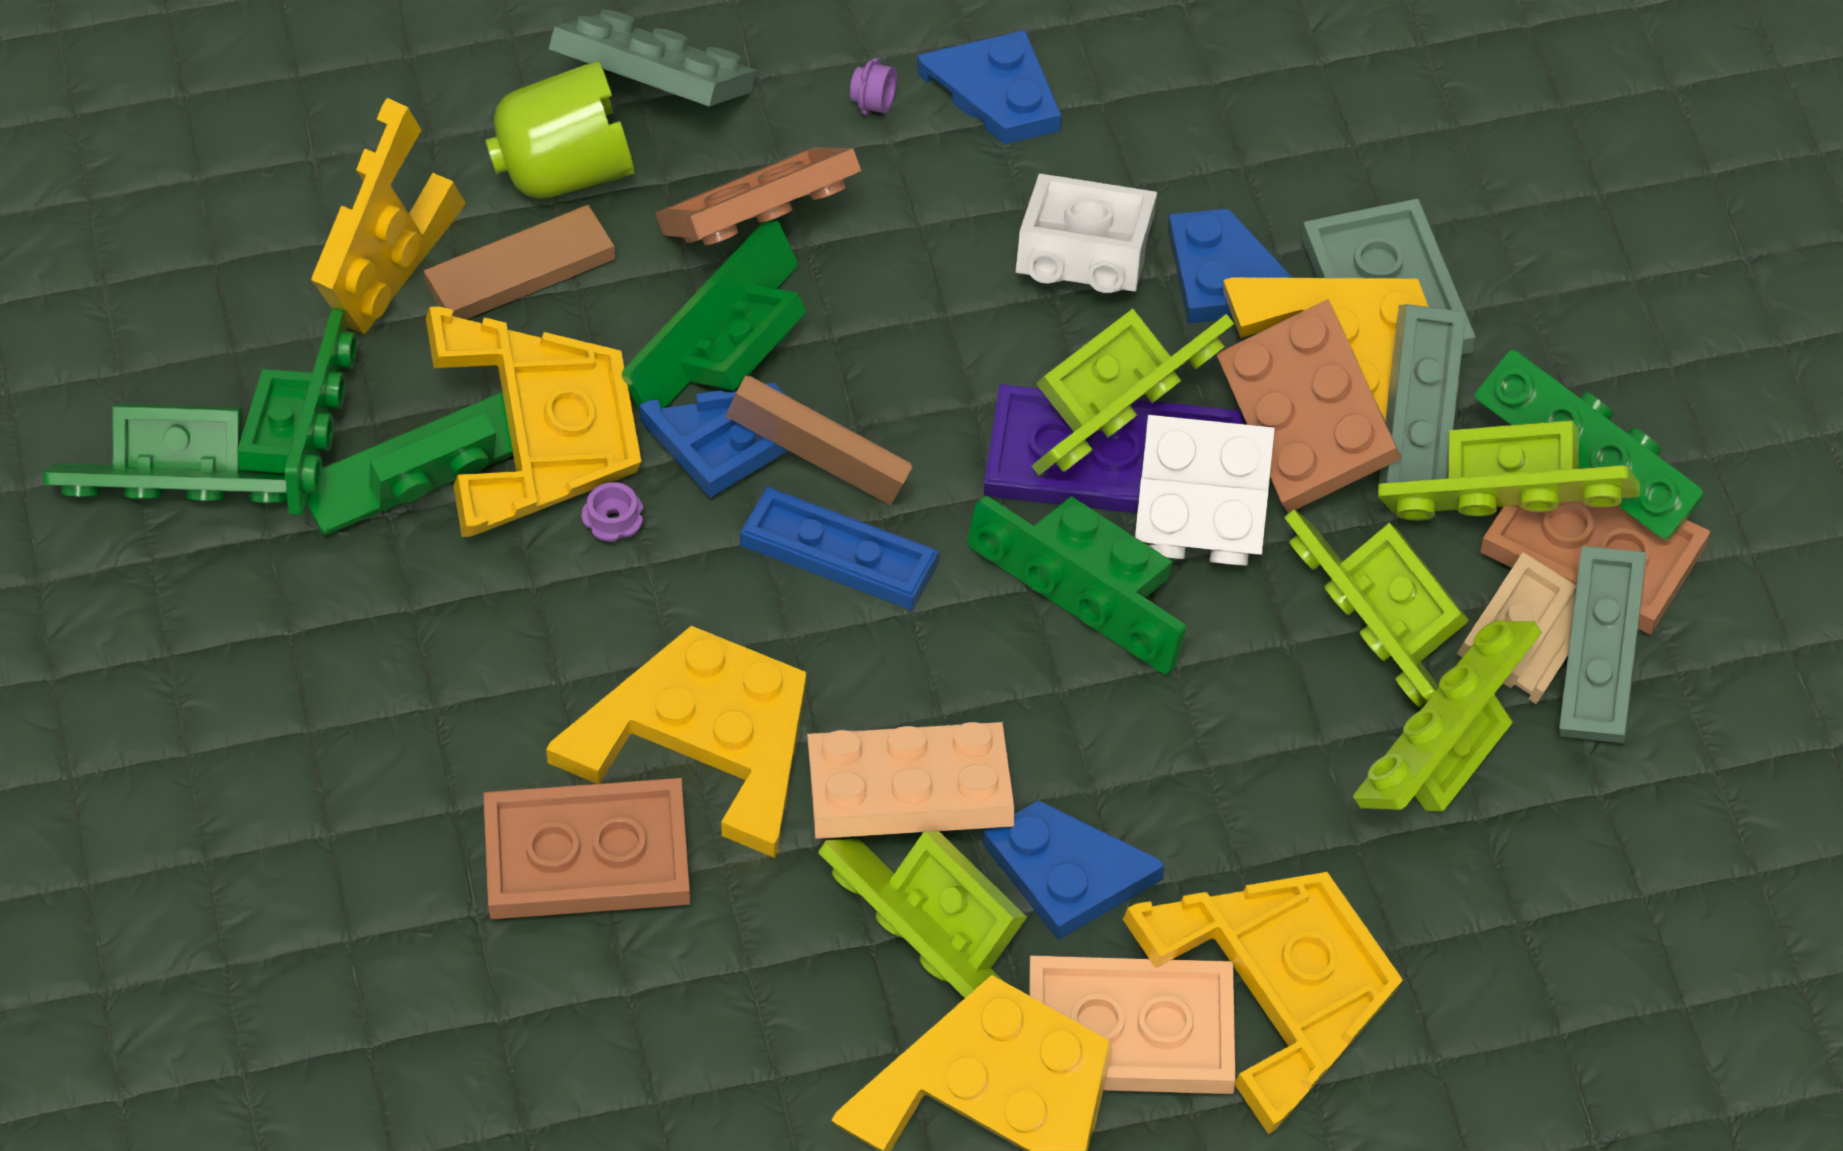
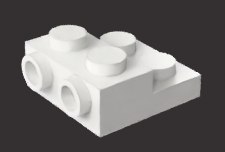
[1016,173,1157,293]
[1135,415,1275,565]

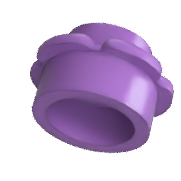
[850,58,897,116]
[581,482,643,542]

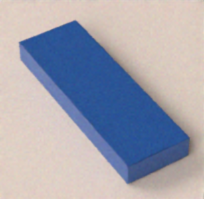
[740,487,939,611]

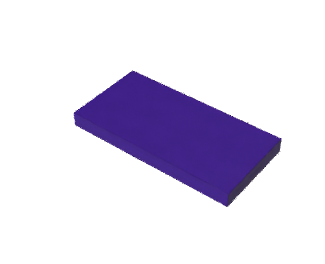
[984,384,1245,513]

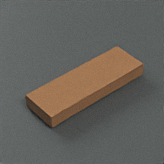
[423,205,615,320]
[726,376,913,506]

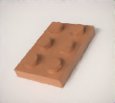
[655,147,861,245]
[1217,299,1402,513]
[1480,501,1711,635]
[483,778,690,919]

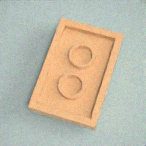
[807,722,1014,839]
[1029,956,1235,1094]

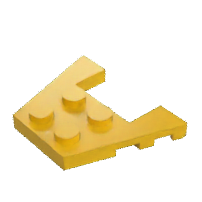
[311,98,466,334]
[1223,278,1459,421]
[426,306,641,537]
[546,626,807,858]
[1123,872,1403,1134]
[831,975,1113,1151]

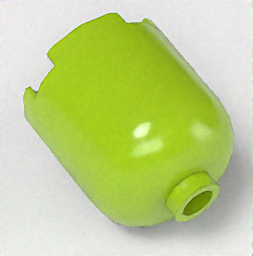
[485,61,634,199]

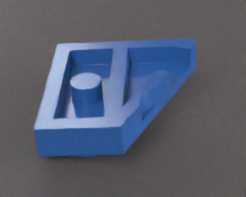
[917,30,1061,144]
[1168,209,1292,324]
[639,383,789,498]
[983,801,1164,940]

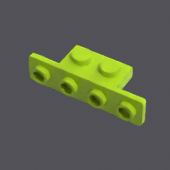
[1032,309,1234,475]
[1378,421,1640,521]
[1284,509,1470,708]
[1353,620,1542,812]
[818,831,1027,998]

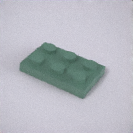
[549,10,758,106]
[1301,198,1476,355]

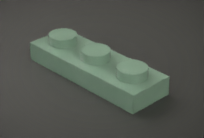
[1379,304,1466,484]
[1559,546,1647,743]

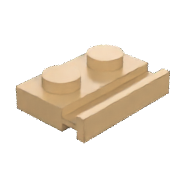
[1457,552,1577,704]

